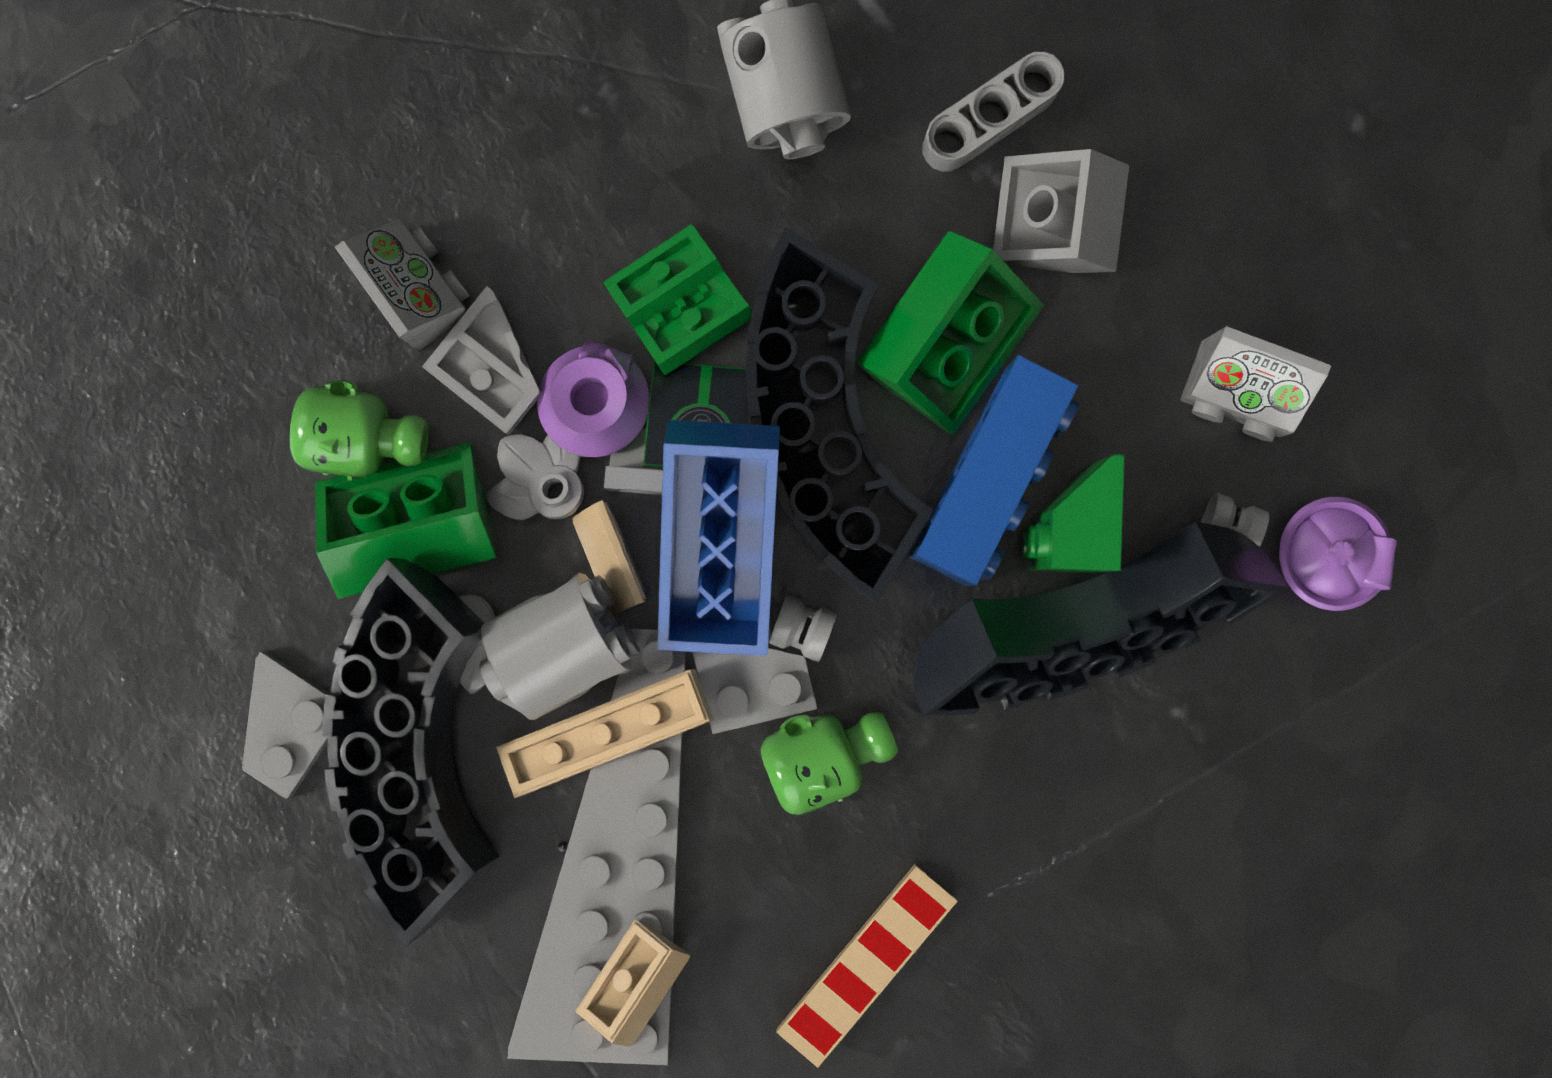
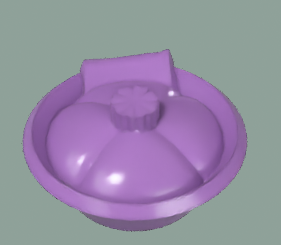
[537,339,650,457]
[1279,497,1397,611]

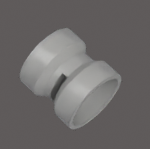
[1201,492,1269,548]
[768,593,838,662]

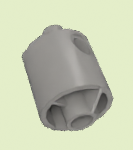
[717,0,851,159]
[479,572,640,720]

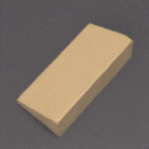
[573,500,648,614]
[575,919,690,1047]

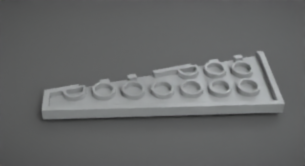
[507,628,686,1065]

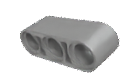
[922,52,1064,172]

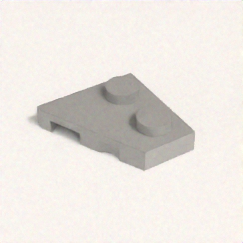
[422,286,541,435]
[242,651,328,799]

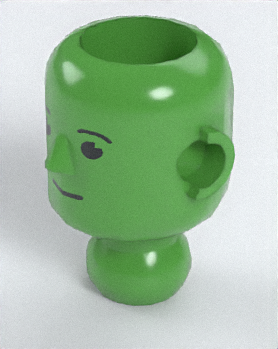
[290,380,429,481]
[760,712,899,815]

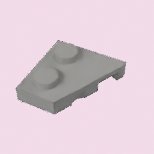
[693,648,817,734]

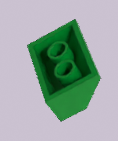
[856,231,1045,435]
[315,442,496,599]
[1020,455,1124,573]

